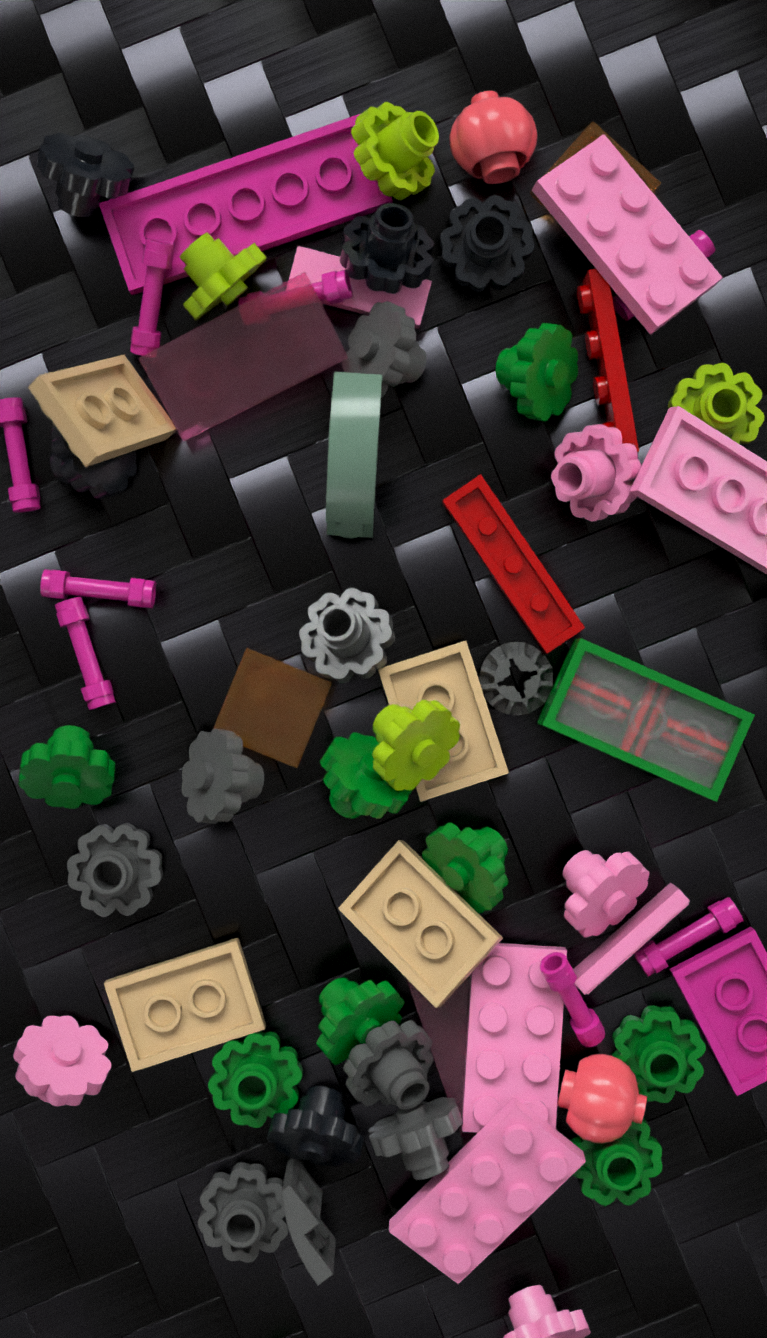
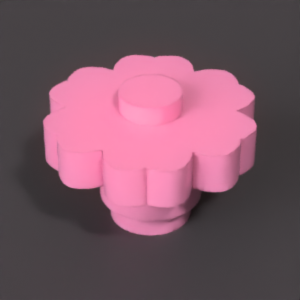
[551,424,641,521]
[562,850,650,937]
[13,1016,111,1106]
[503,1285,591,1338]

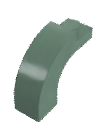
[326,372,382,538]

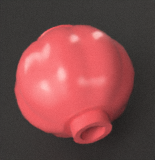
[449,91,538,184]
[557,1054,647,1144]

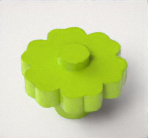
[351,102,439,200]
[179,232,267,320]
[668,363,765,444]
[373,700,460,791]

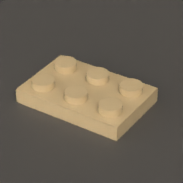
[28,355,178,467]
[378,641,509,802]
[338,840,503,1008]
[104,938,266,1072]

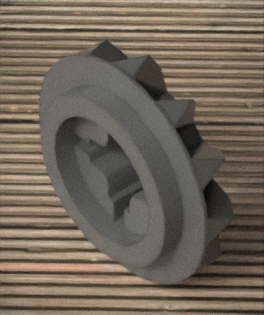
[479,642,553,715]

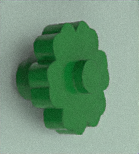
[495,323,578,421]
[18,725,116,809]
[320,732,413,819]
[422,823,508,914]
[316,977,404,1065]
[612,1005,706,1103]
[208,1031,303,1128]
[570,1118,663,1206]

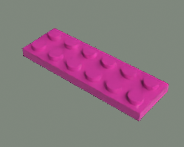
[99,114,393,295]

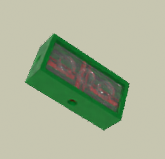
[537,638,755,802]

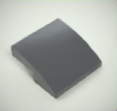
[282,1158,336,1285]

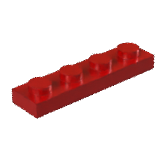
[577,269,639,453]
[442,474,585,654]

